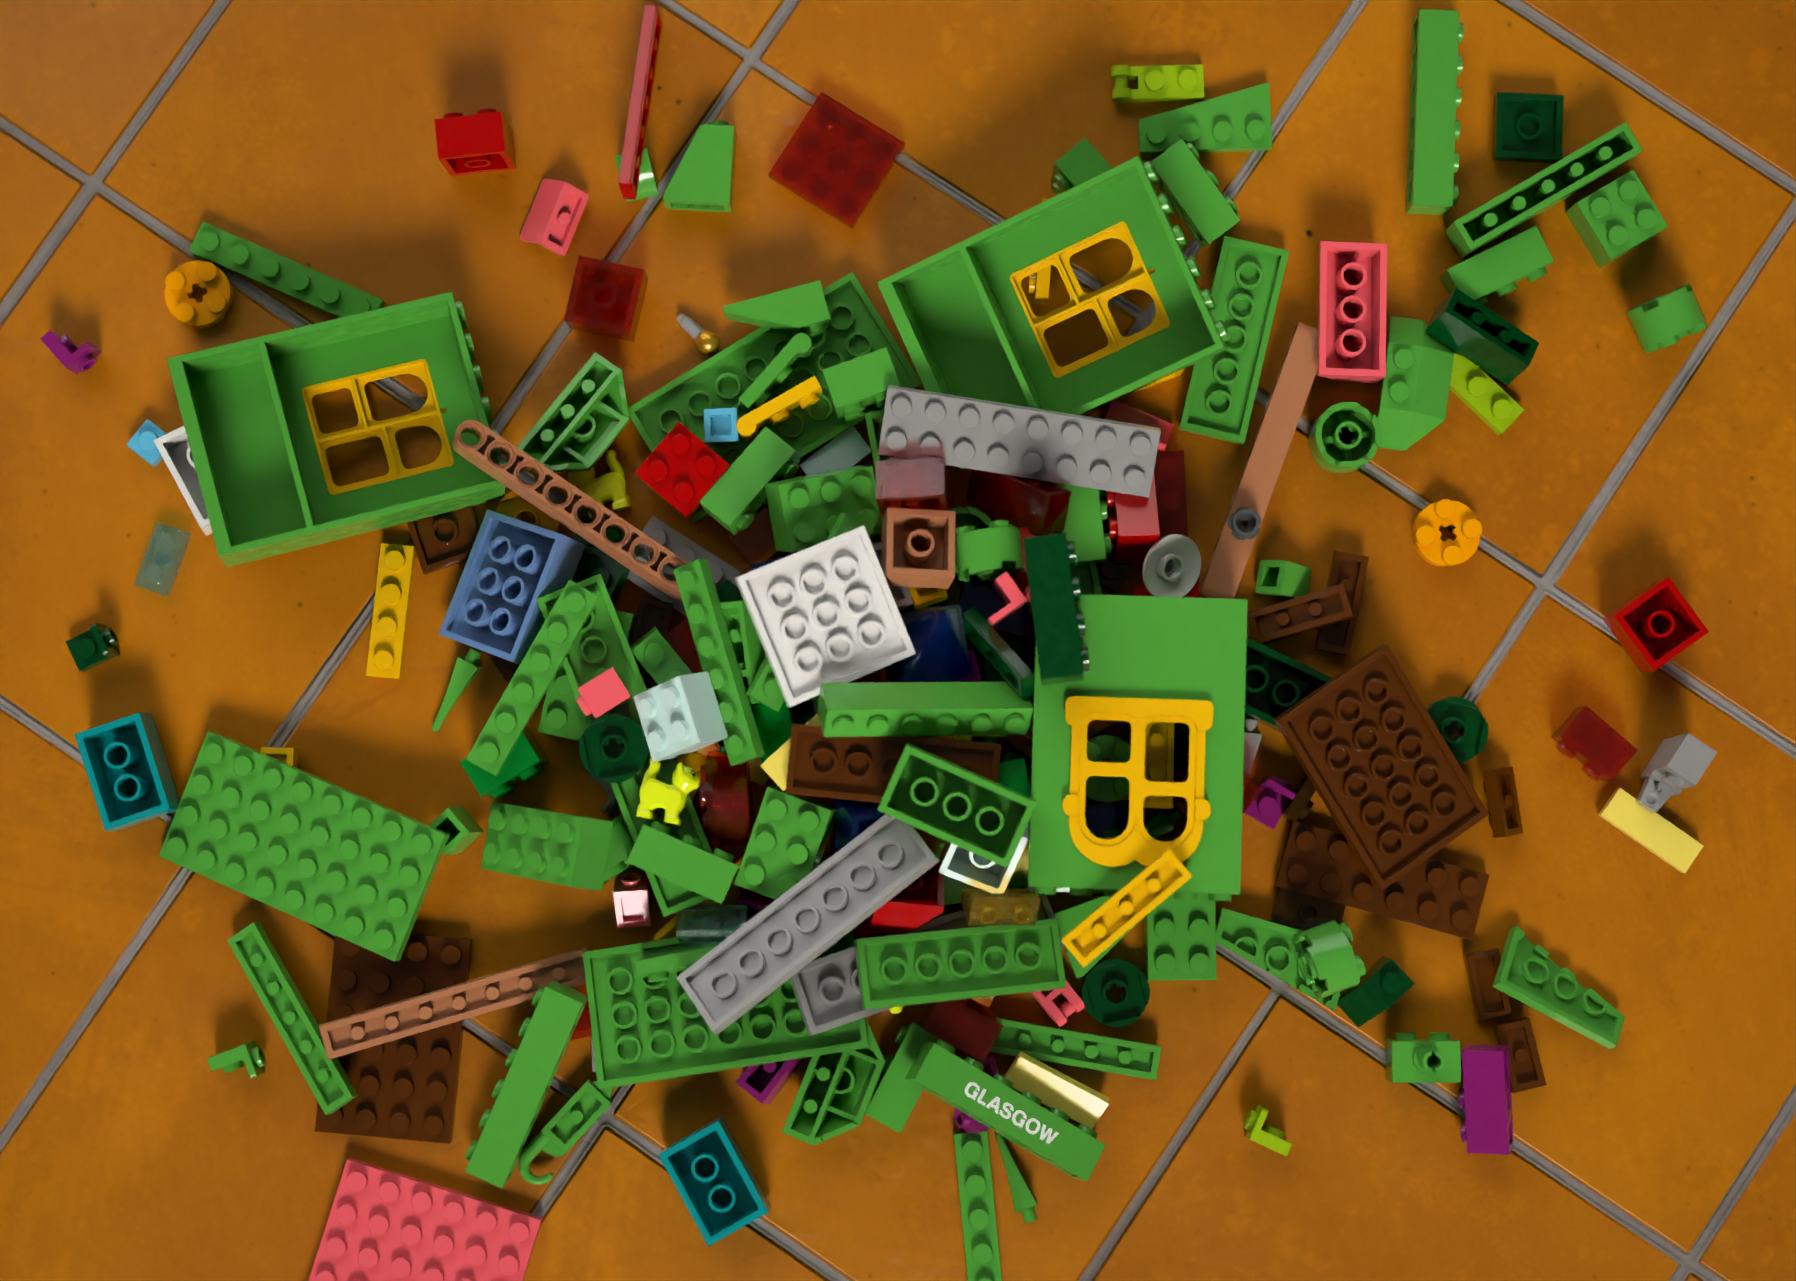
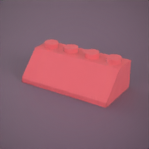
[1318,241,1387,384]

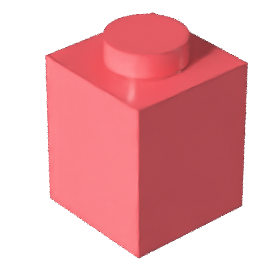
[576,667,631,719]

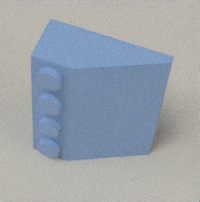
[439,509,586,665]

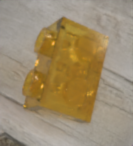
[961,889,1040,925]

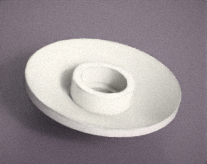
[1142,534,1201,597]

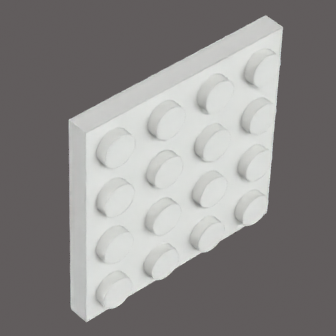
[735,525,916,707]

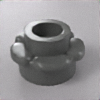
[1228,507,1261,540]

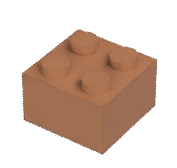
[881,507,955,589]

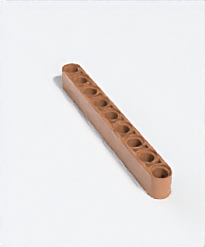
[1199,322,1318,599]
[453,420,716,606]

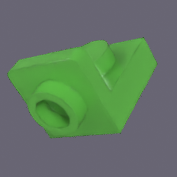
[207,1041,266,1078]

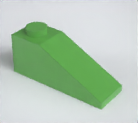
[722,280,832,336]
[720,600,766,704]

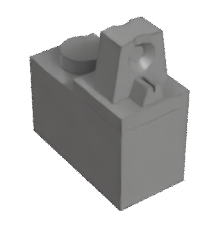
[1635,733,1717,813]

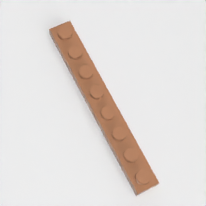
[319,946,588,1060]

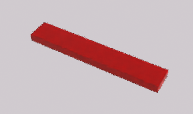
[618,5,662,200]

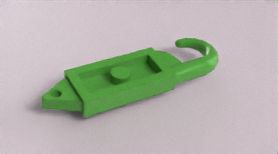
[518,1079,614,1185]

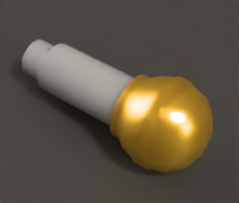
[676,313,719,354]

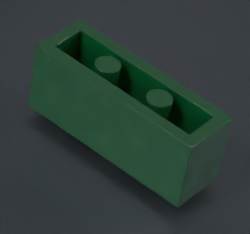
[1425,288,1539,385]

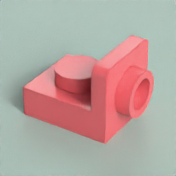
[613,873,652,928]

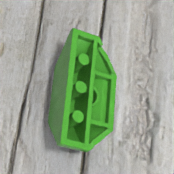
[1376,316,1454,451]
[517,352,630,472]
[782,1018,886,1146]

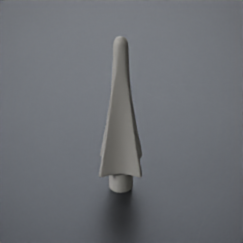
[1242,718,1262,808]

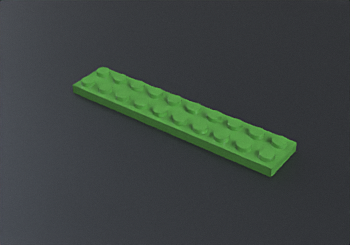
[537,574,712,917]

